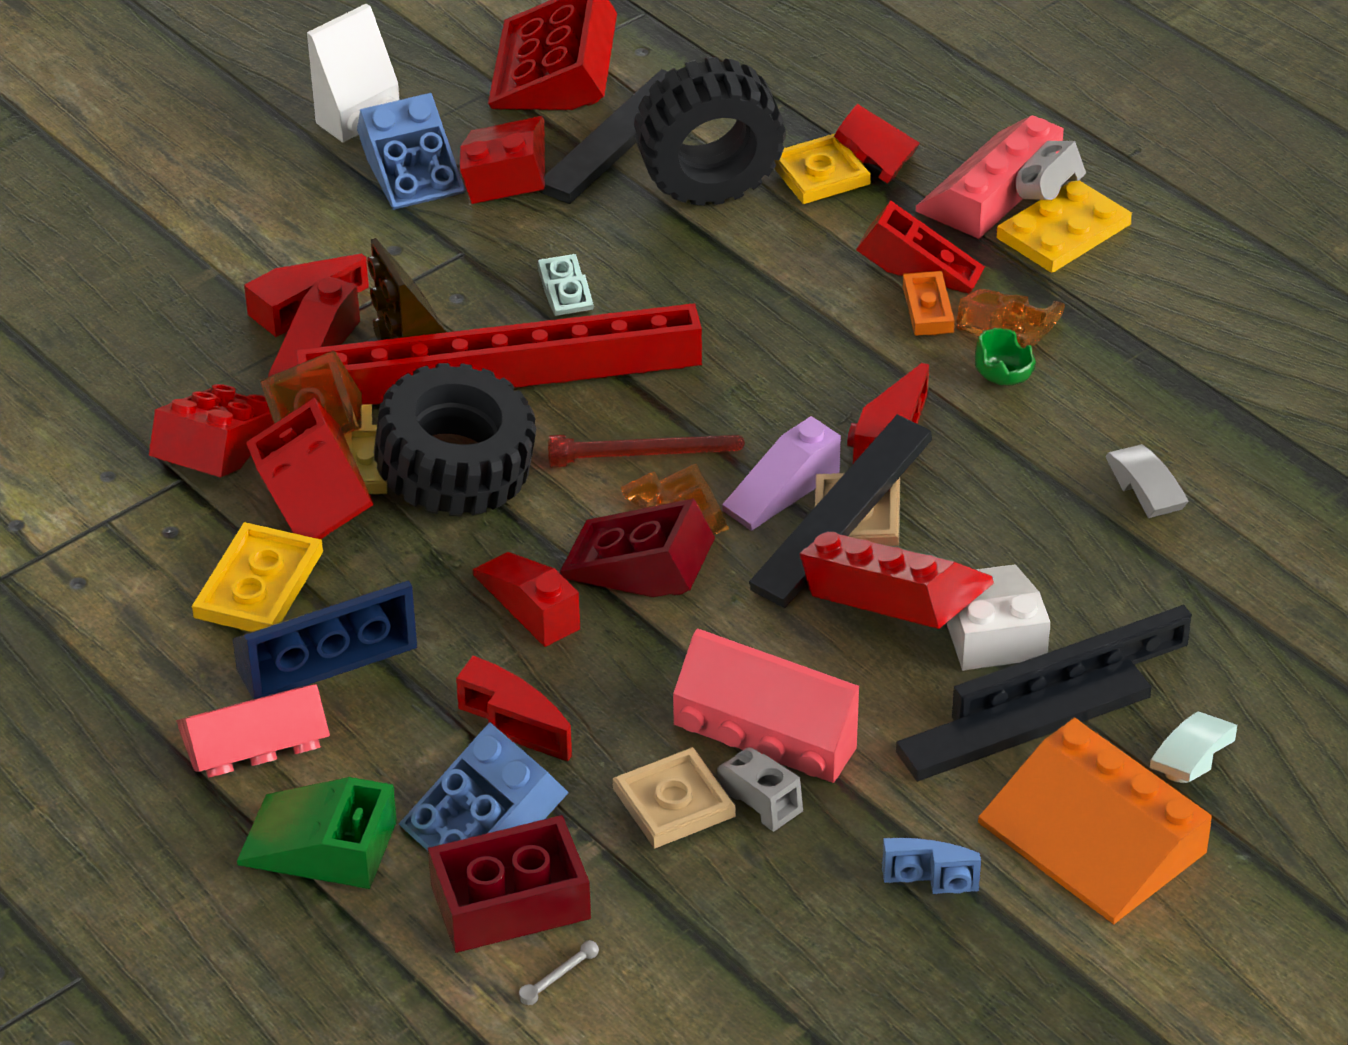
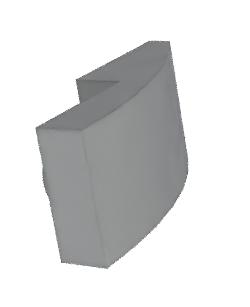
[1105,444,1189,518]

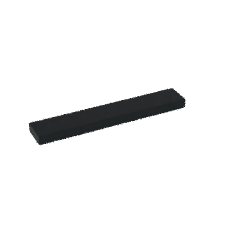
[539,69,668,204]
[749,414,932,608]
[952,605,1192,721]
[896,659,1152,782]

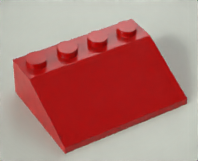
[488,0,617,110]

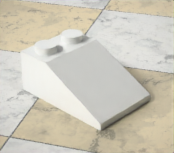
[307,4,400,143]
[947,564,1050,671]

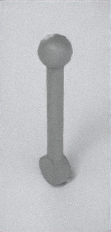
[519,940,599,1005]

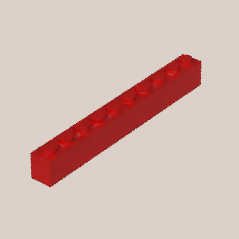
[297,303,702,411]

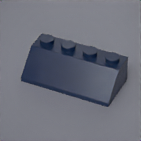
[232,580,417,699]

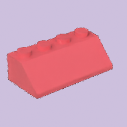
[916,115,1064,239]
[673,628,859,783]

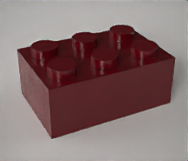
[428,815,591,953]

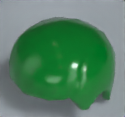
[975,328,1036,386]

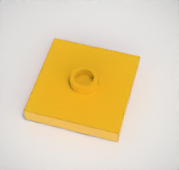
[774,133,871,204]

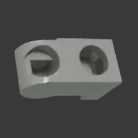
[1016,141,1086,200]
[717,747,803,832]

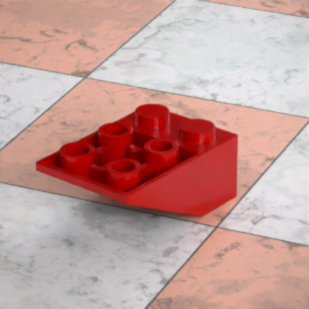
[149,384,285,478]
[246,398,374,539]

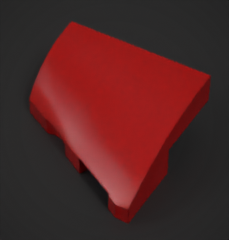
[834,104,920,184]

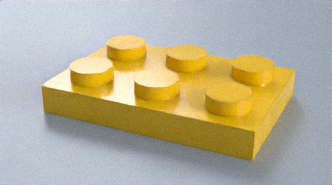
[996,180,1132,273]
[192,522,323,632]

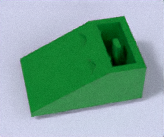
[237,777,397,889]

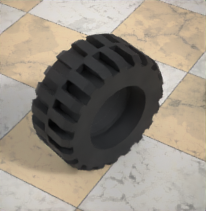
[634,57,786,206]
[374,363,536,517]

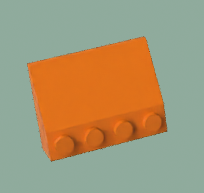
[978,718,1212,925]

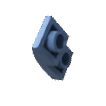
[882,838,981,894]

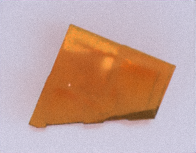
[955,289,1065,348]
[620,463,729,534]

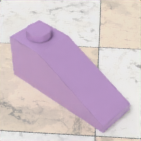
[722,416,841,531]

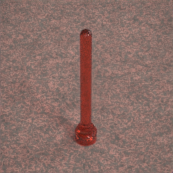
[548,434,745,468]

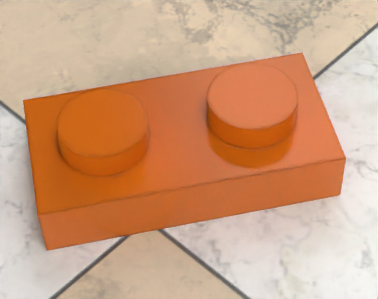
[903,271,954,336]

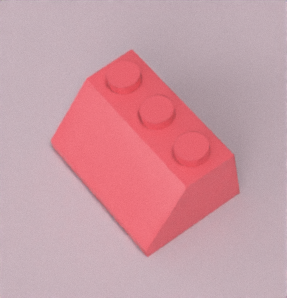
[176,684,330,778]

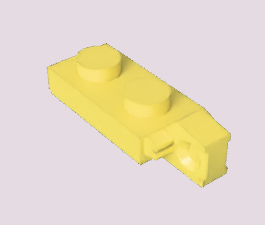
[344,404,387,494]

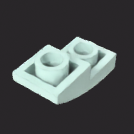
[538,254,594,316]
[1150,711,1237,783]

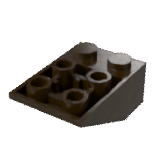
[367,238,447,340]

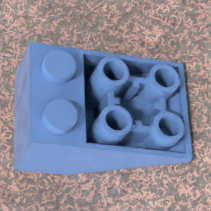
[357,93,465,210]
[399,722,569,851]

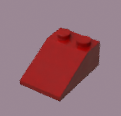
[460,116,545,204]

